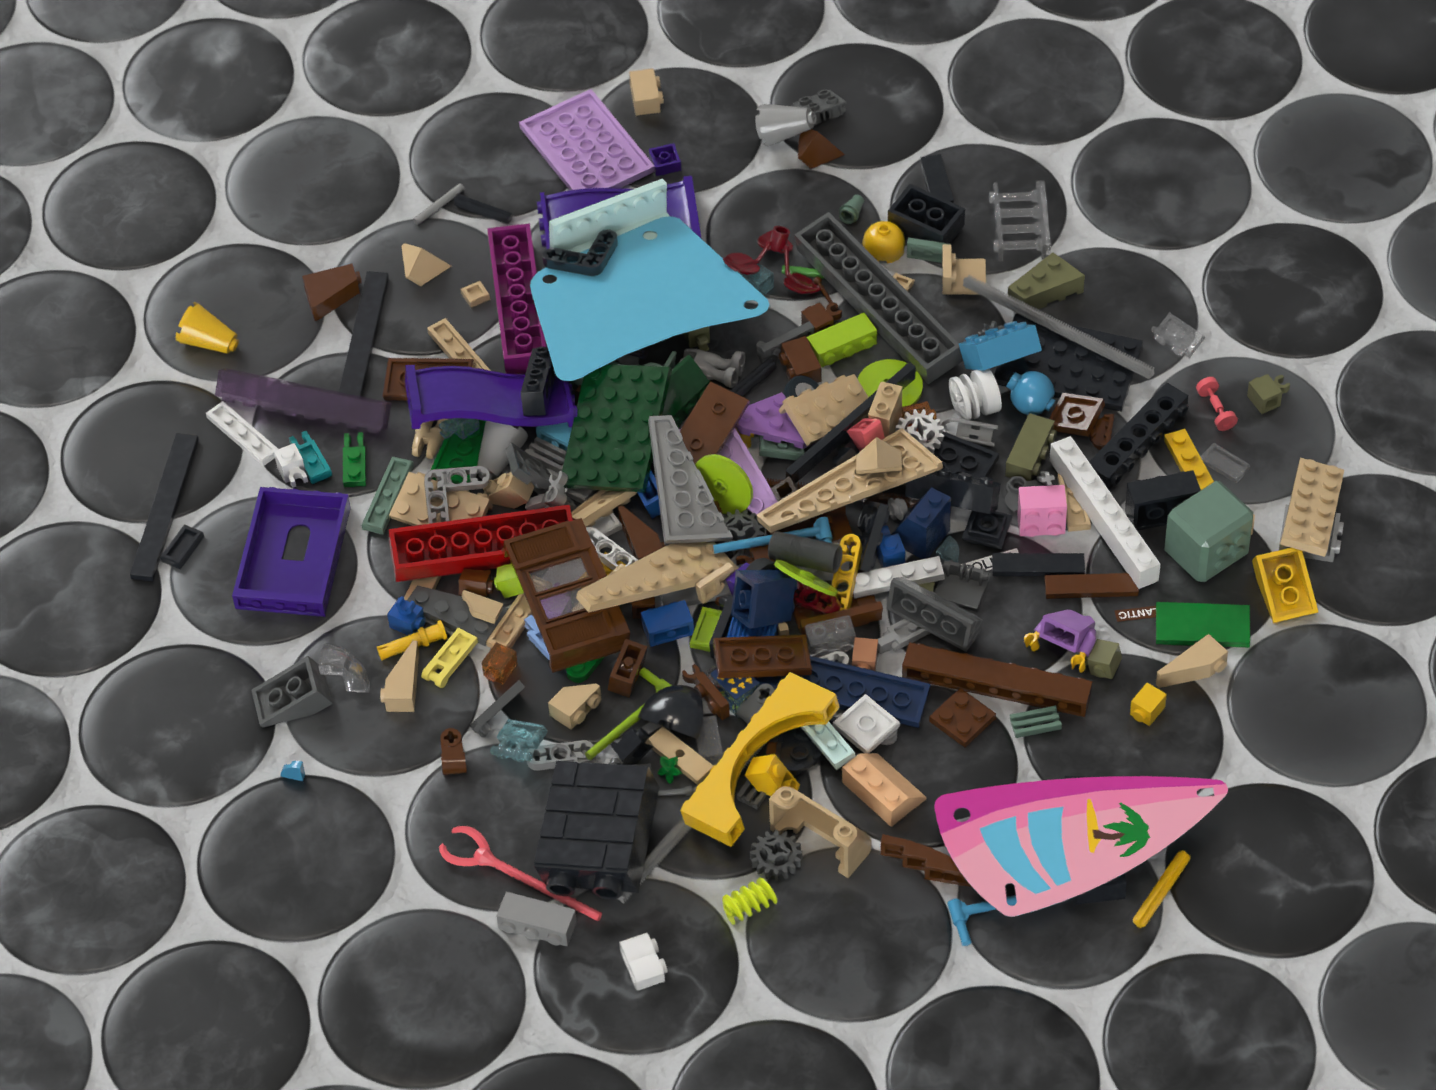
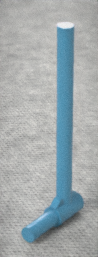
[713,517,833,554]
[947,895,1017,946]

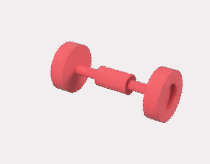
[1196,377,1238,431]

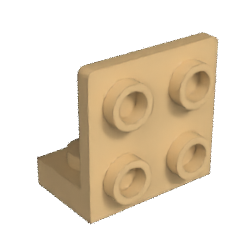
[942,245,986,295]

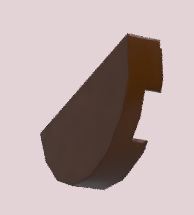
[1089,414,1114,450]

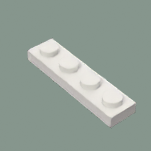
[853,556,945,598]

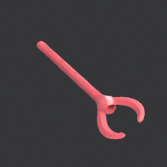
[439,826,602,921]

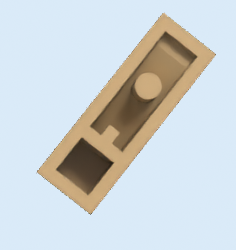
[1156,634,1228,688]
[380,641,419,712]

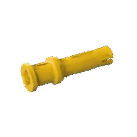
[376,620,448,661]

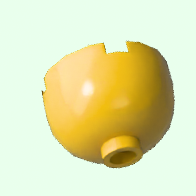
[862,221,905,264]

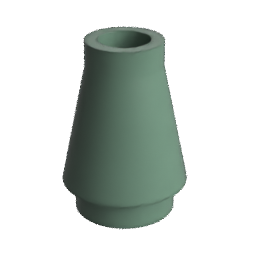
[839,195,864,224]

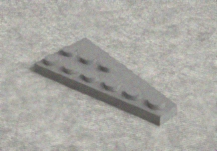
[648,415,733,544]

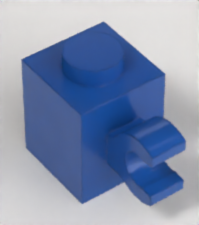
[877,525,905,568]
[387,596,426,635]

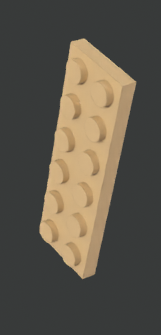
[1280,458,1344,557]

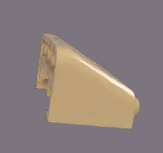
[769,787,872,878]

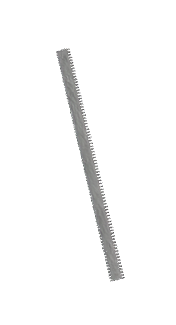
[963,275,1155,379]
[618,741,769,903]

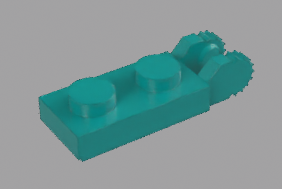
[289,431,332,484]

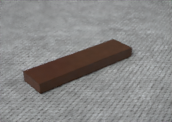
[1044,573,1139,599]

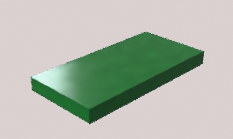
[430,418,486,484]
[1156,602,1250,648]

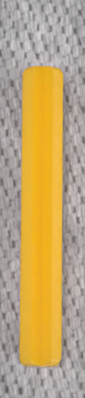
[1133,850,1190,928]

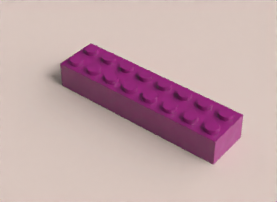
[487,223,547,374]

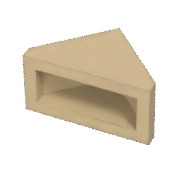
[402,243,451,286]
[856,437,902,474]

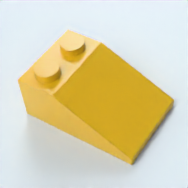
[1252,548,1318,623]

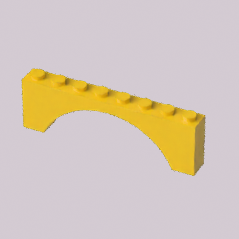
[680,672,840,847]

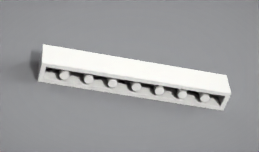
[1049,436,1161,589]

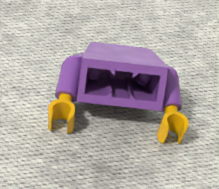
[1024,610,1096,673]

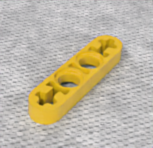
[827,534,862,611]

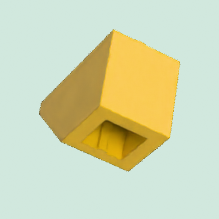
[745,754,800,796]

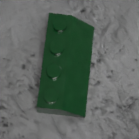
[662,355,709,428]

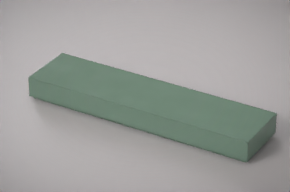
[361,456,414,534]

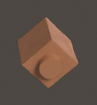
[852,637,878,671]

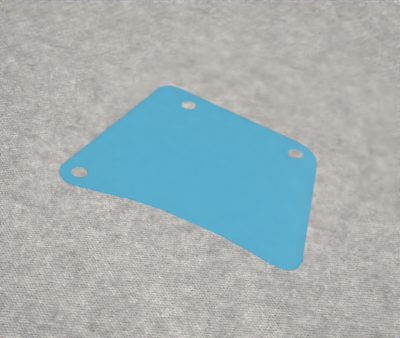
[530,216,769,381]

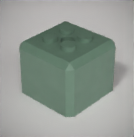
[1164,481,1253,582]

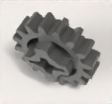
[718,509,765,555]
[750,830,803,880]

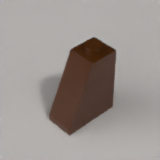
[302,264,362,321]

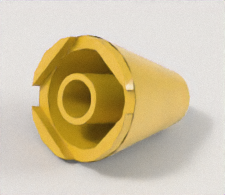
[175,302,239,354]

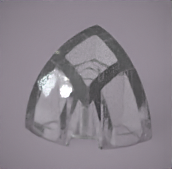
[318,644,370,693]

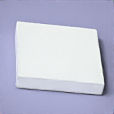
[833,694,900,753]

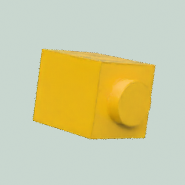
[1130,683,1167,726]

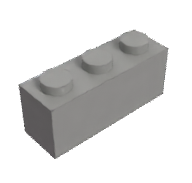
[496,892,577,946]

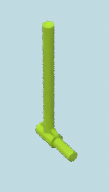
[585,667,672,760]

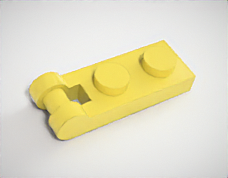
[421,628,478,688]

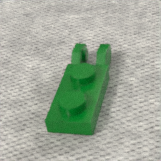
[343,432,366,487]

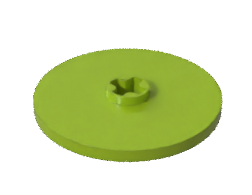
[858,359,923,411]
[695,454,753,515]
[774,560,838,596]

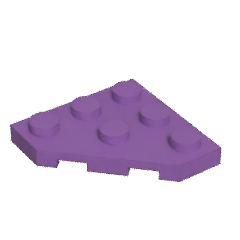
[735,392,816,449]

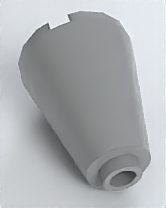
[755,104,817,146]
[477,421,528,480]

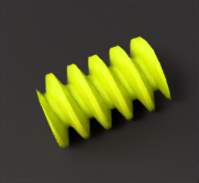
[722,877,777,925]

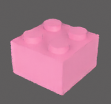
[1017,485,1067,537]

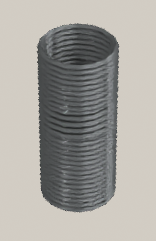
[768,531,842,574]

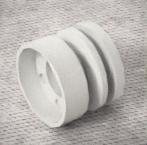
[949,369,1002,420]

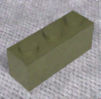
[1005,413,1057,481]

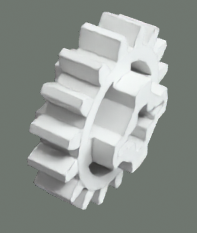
[895,409,944,454]

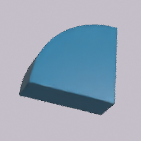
[280,761,306,781]

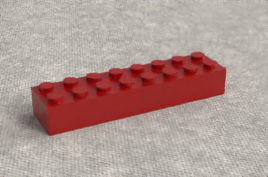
[389,505,573,582]

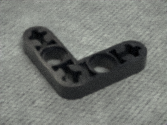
[542,230,618,276]

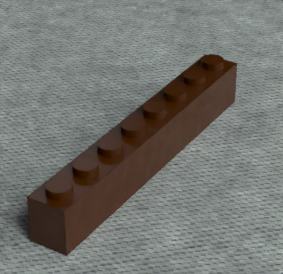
[902,642,1092,717]

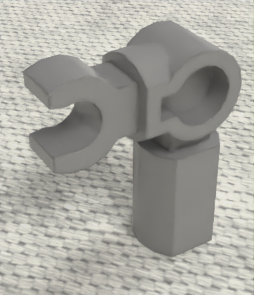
[525,471,568,510]

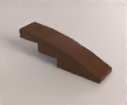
[881,834,972,887]

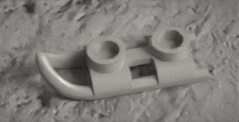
[941,418,998,447]

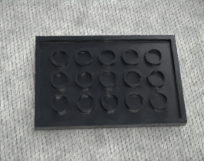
[994,313,1143,412]

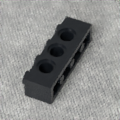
[521,347,556,416]

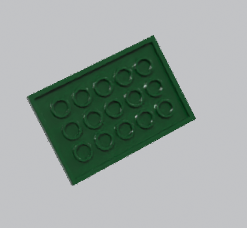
[562,364,672,492]

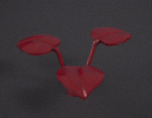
[722,226,821,294]

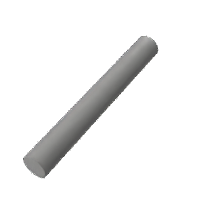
[413,183,465,225]

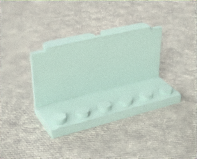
[549,178,669,253]

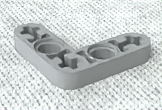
[424,466,490,524]
[526,740,596,771]

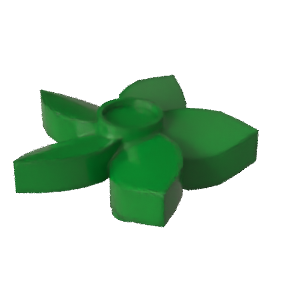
[657,756,683,784]

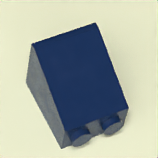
[891,487,951,559]
[731,570,797,629]

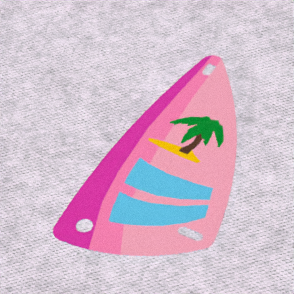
[934,776,1228,917]

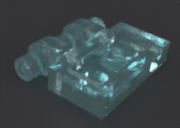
[490,719,548,762]

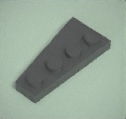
[407,585,509,646]

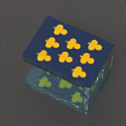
[711,669,760,717]

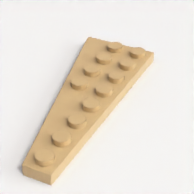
[756,428,943,533]
[576,542,738,612]

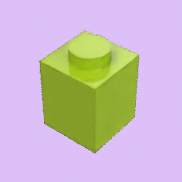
[494,563,531,598]

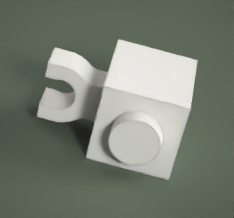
[274,443,308,488]

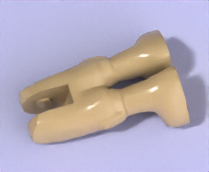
[412,418,455,459]

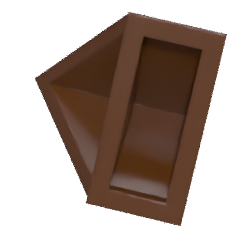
[798,129,845,169]

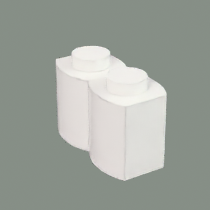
[619,933,667,991]

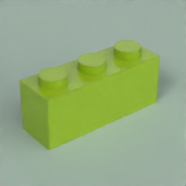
[807,313,877,368]

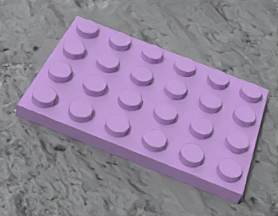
[519,89,655,190]

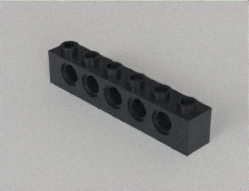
[1089,383,1189,490]

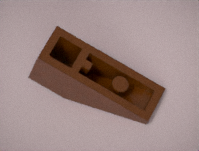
[618,506,666,560]

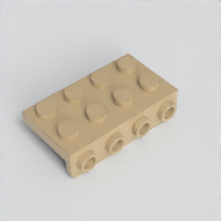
[779,374,868,446]
[389,472,493,526]

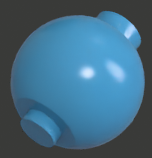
[1006,371,1056,415]

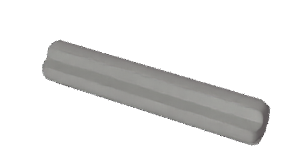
[1037,471,1055,486]

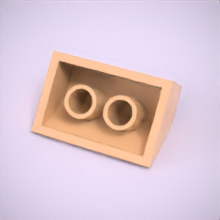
[842,753,926,827]

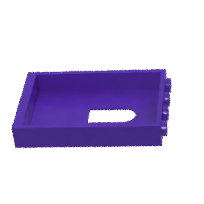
[232,487,351,617]

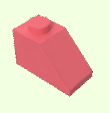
[847,418,885,452]

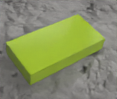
[690,607,722,652]

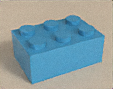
[959,321,1042,371]

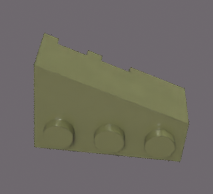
[1008,252,1085,310]

